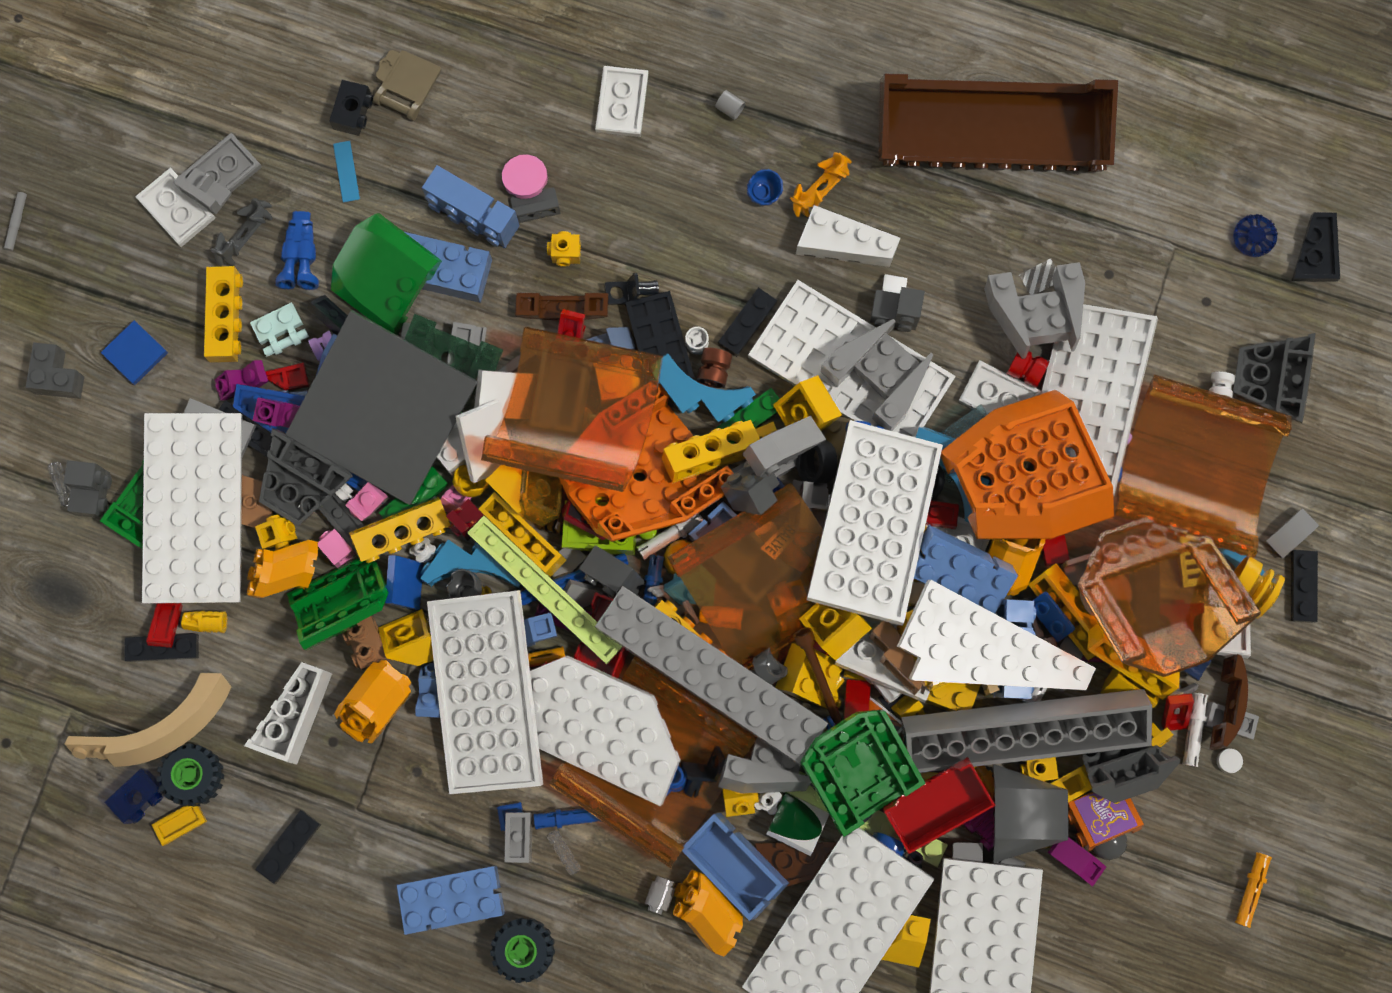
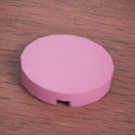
[502,155,548,199]

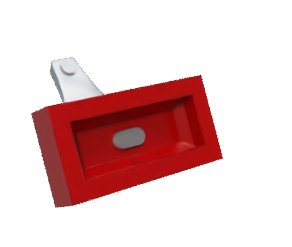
[1161,683,1198,731]

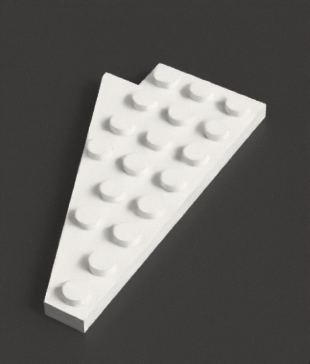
[897,580,1096,690]

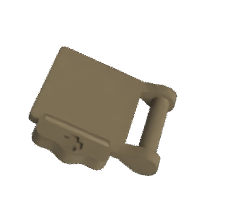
[373,50,441,121]

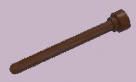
[793,627,842,725]

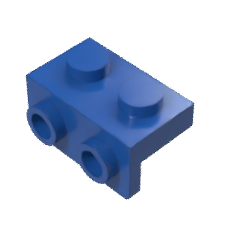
[1033,591,1075,643]

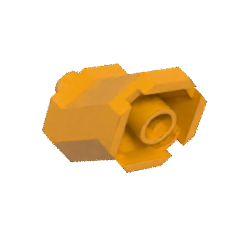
[987,539,1046,596]
[247,540,318,599]
[334,660,411,743]
[673,869,743,957]

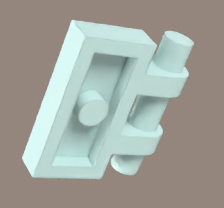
[250,302,309,357]

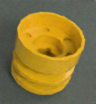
[1221,555,1285,619]

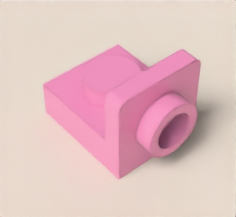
[346,482,388,521]

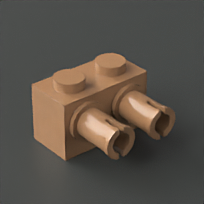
[342,616,392,671]

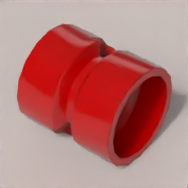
[1006,351,1050,388]

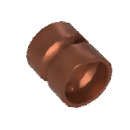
[696,348,733,388]

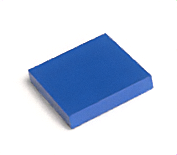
[101,320,168,385]
[385,555,423,610]

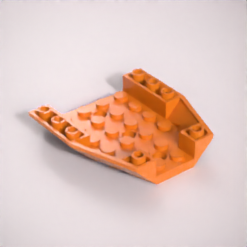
[555,379,734,542]
[940,390,1114,539]

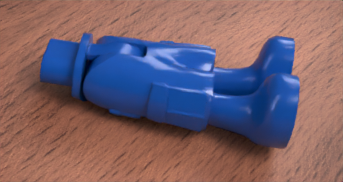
[275,211,319,290]

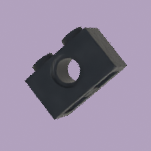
[329,80,373,136]

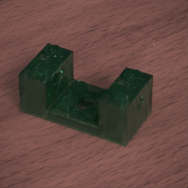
[404,314,503,396]

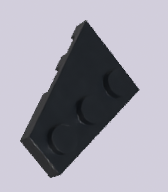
[1291,212,1340,282]

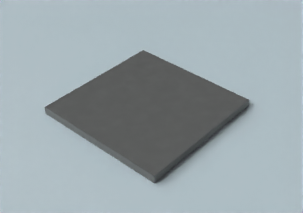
[285,310,478,505]

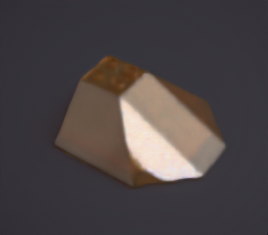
[1078,518,1261,677]

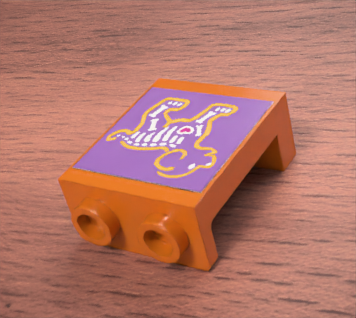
[1068,792,1144,852]

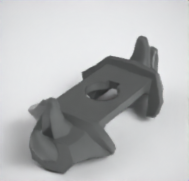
[210,198,272,267]

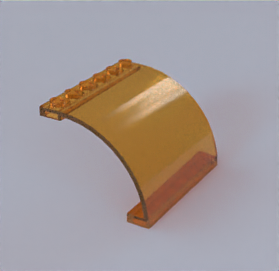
[481,327,664,492]
[1115,374,1292,558]
[667,483,823,670]
[549,656,757,868]

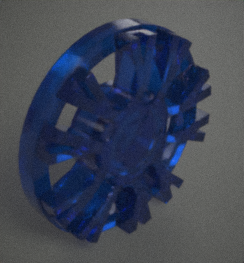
[1233,214,1278,257]

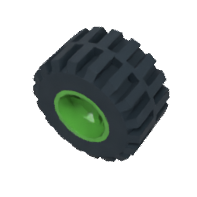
[157,744,224,807]
[490,918,555,983]

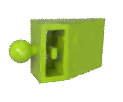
[562,500,657,555]

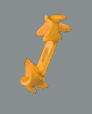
[790,152,852,217]

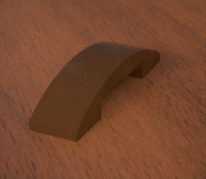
[515,293,609,320]
[1209,654,1248,751]

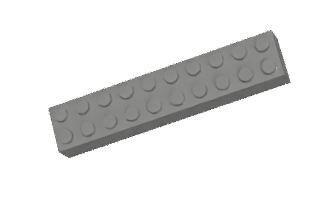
[595,586,828,766]
[902,689,1152,773]

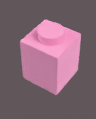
[318,529,356,568]

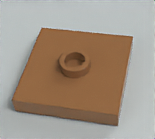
[242,475,275,529]

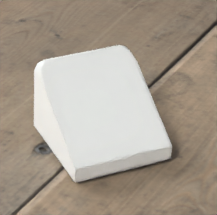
[882,274,907,293]

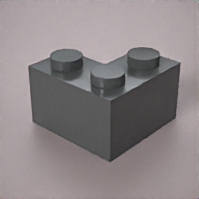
[870,287,925,332]
[25,342,85,399]
[63,460,112,518]
[720,462,780,515]
[579,545,645,599]

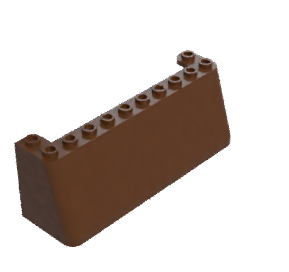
[879,74,1118,172]

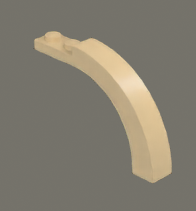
[65,673,231,767]

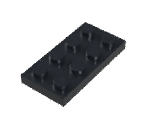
[625,291,694,386]

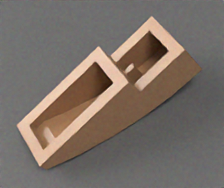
[869,621,922,696]

